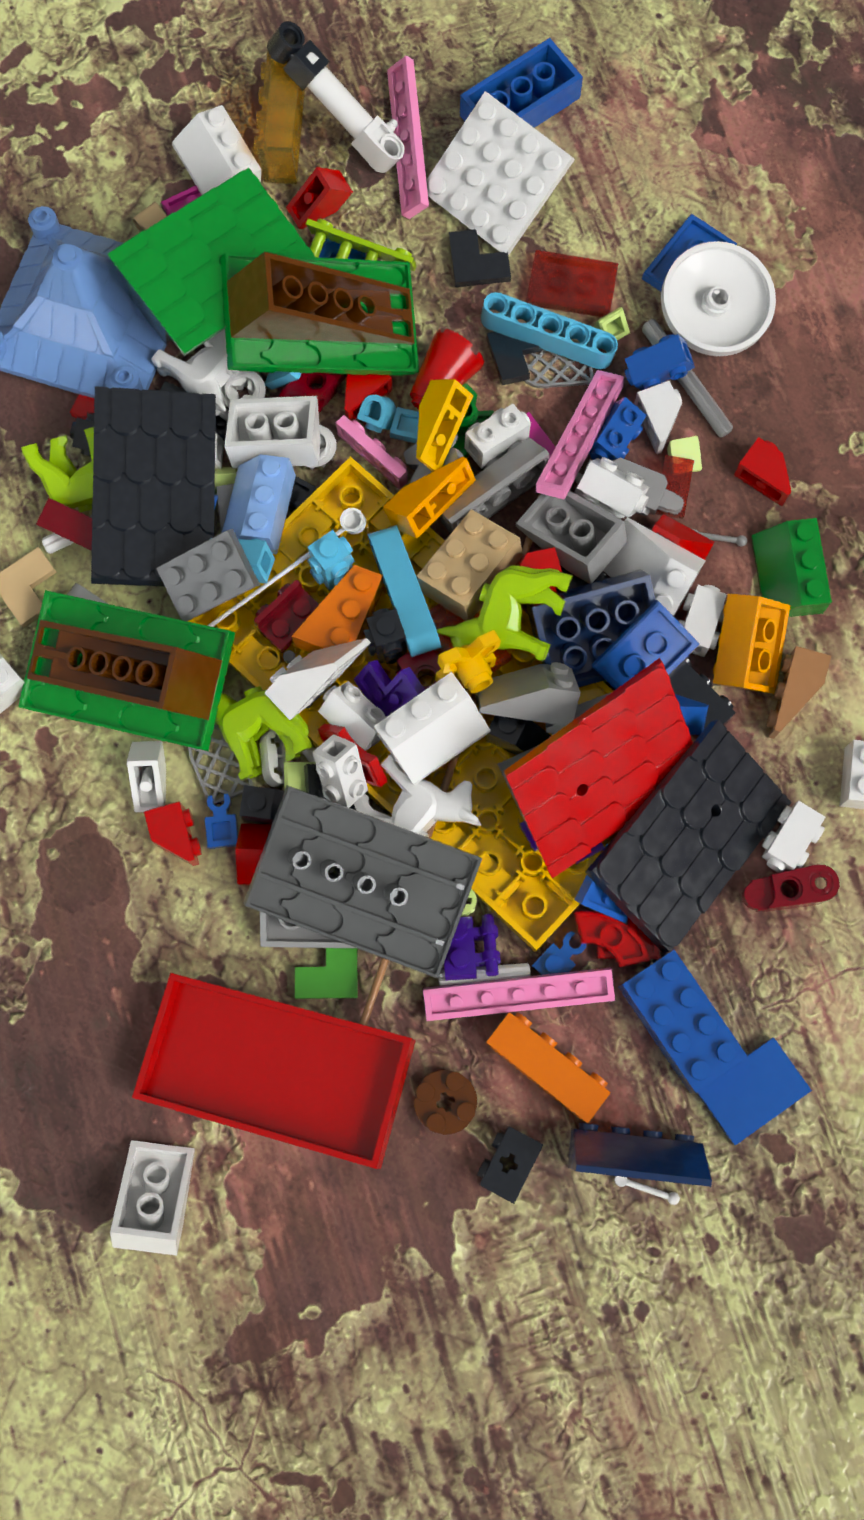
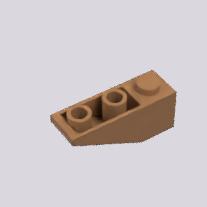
[766,646,831,739]

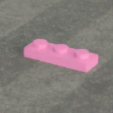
[336,415,408,490]

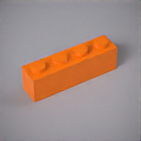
[485,1012,611,1124]

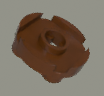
[414,1070,477,1135]

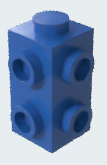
[625,334,695,391]
[589,397,647,461]

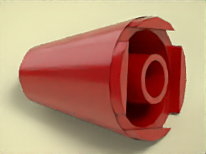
[410,328,484,410]

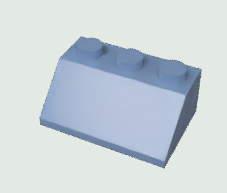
[222,454,296,554]

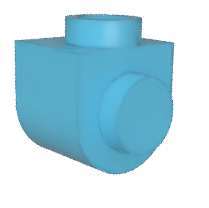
[357,395,396,433]

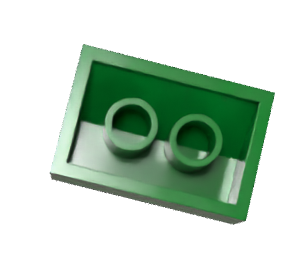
[751,518,832,617]

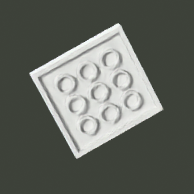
[426,91,575,255]

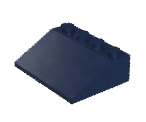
[526,570,656,687]
[568,1123,712,1187]

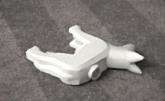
[151,329,240,422]
[354,754,482,837]

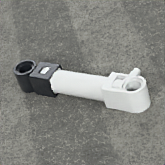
[267,21,405,173]

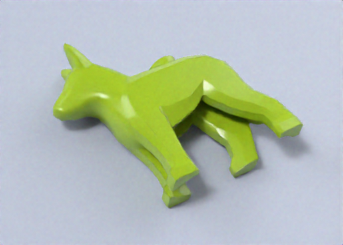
[21,427,94,512]
[437,565,573,661]
[215,686,313,780]

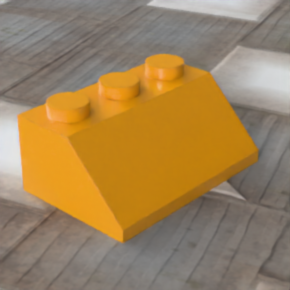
[713,594,790,694]

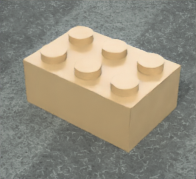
[416,509,523,621]

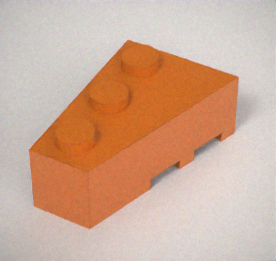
[292,565,384,668]

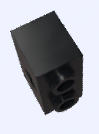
[476,1126,543,1204]

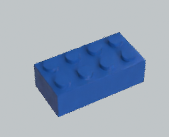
[460,38,583,128]
[618,950,748,1094]

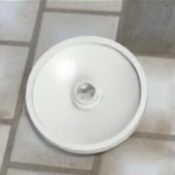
[661,242,776,356]

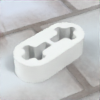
[260,730,293,787]

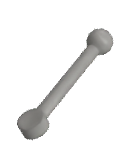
[692,529,747,547]

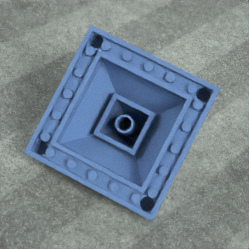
[0,206,167,398]

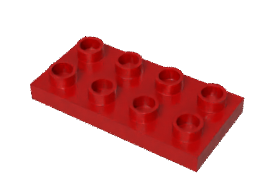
[132,973,416,1169]

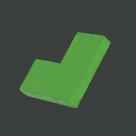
[295,948,358,999]

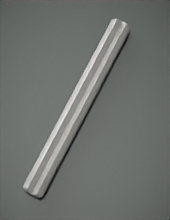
[642,319,733,438]

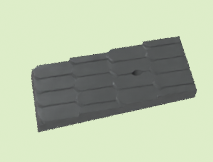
[243,785,482,978]

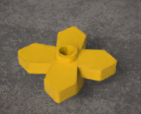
[435,630,501,693]

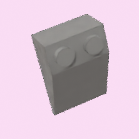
[516,491,627,584]
[475,662,581,726]

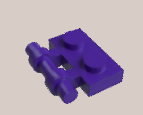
[444,914,501,981]

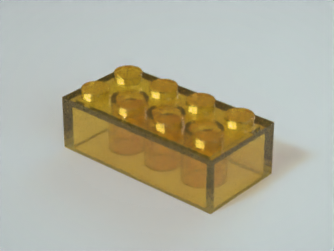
[254,50,306,184]

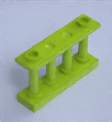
[306,219,417,271]

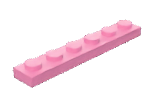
[387,55,429,219]
[536,370,624,500]
[423,967,615,1021]

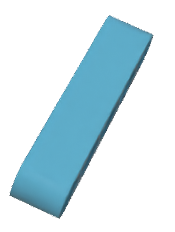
[480,292,618,369]
[368,525,441,657]

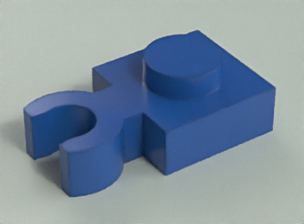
[205,793,238,849]
[531,931,587,975]

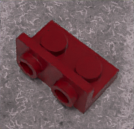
[254,579,319,653]

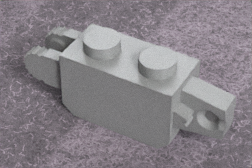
[583,457,685,516]

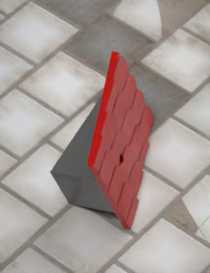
[498,658,693,879]

